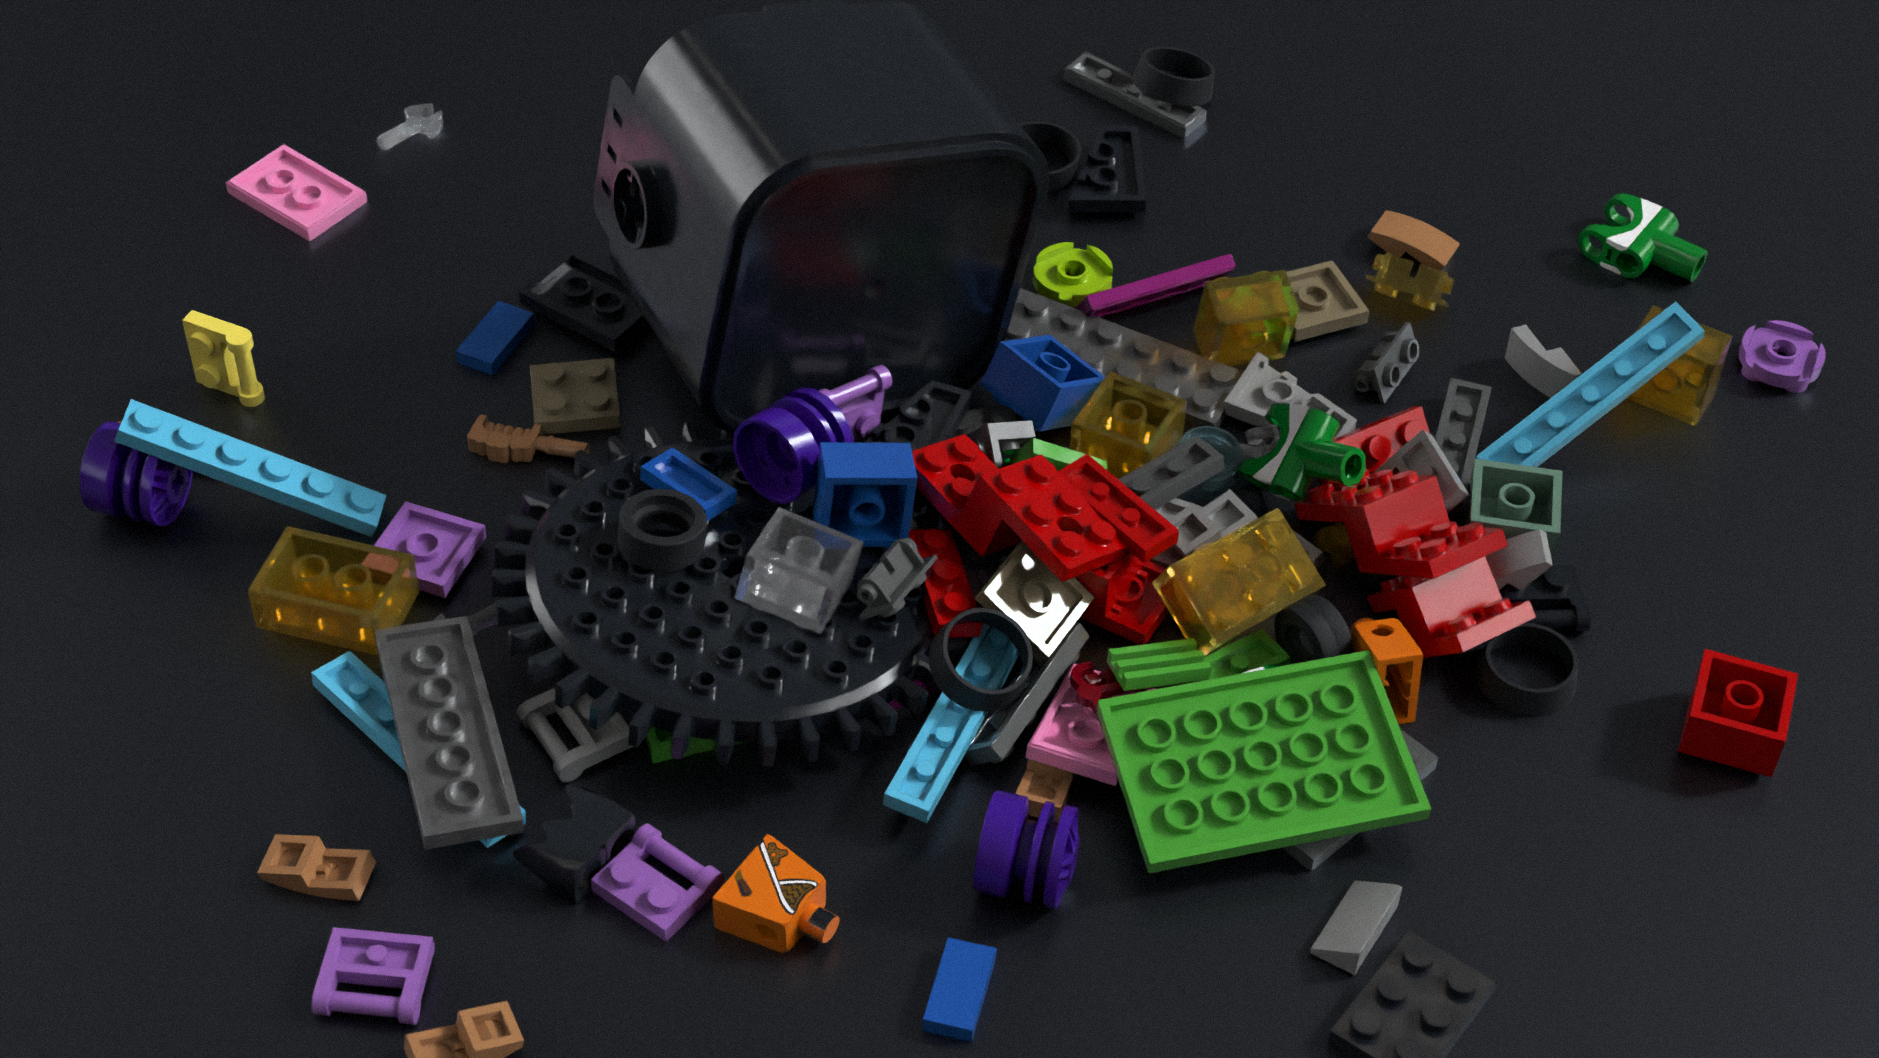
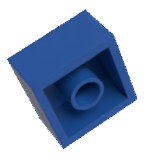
[980,335,1110,432]
[812,442,917,547]

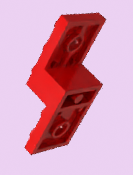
[912,434,1130,582]
[1294,469,1508,579]

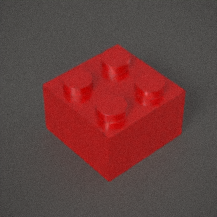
[1678,649,1798,777]

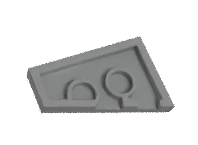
[1223,352,1357,438]

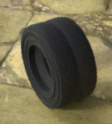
[1274,595,1354,665]

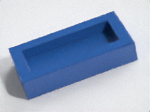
[456,301,535,375]
[640,447,737,521]
[922,937,996,1042]

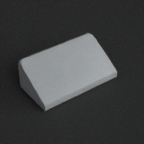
[1310,881,1402,975]

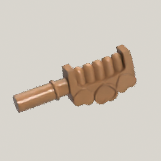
[467,414,590,463]

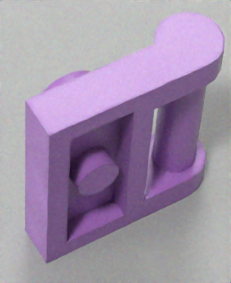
[818,365,892,442]
[591,823,724,942]
[312,927,435,1025]

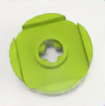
[1033,242,1113,309]

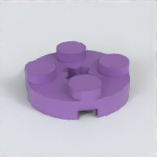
[1739,320,1826,393]

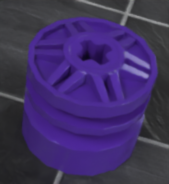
[733,387,853,504]
[79,421,193,526]
[973,790,1080,910]

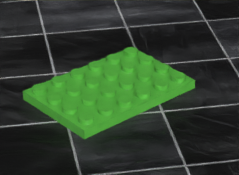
[1096,650,1431,874]

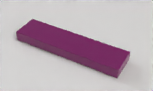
[1076,253,1236,318]

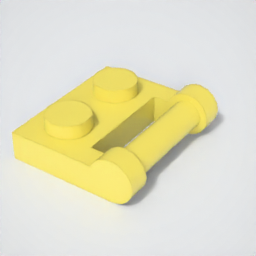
[182,310,265,407]

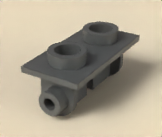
[1353,322,1419,404]
[857,538,937,620]

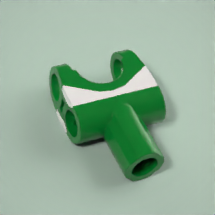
[1578,193,1708,282]
[1237,403,1366,502]

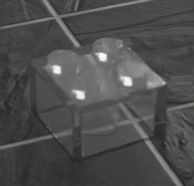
[735,507,864,634]

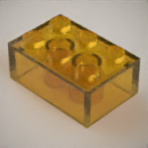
[1152,508,1326,657]
[248,526,420,656]

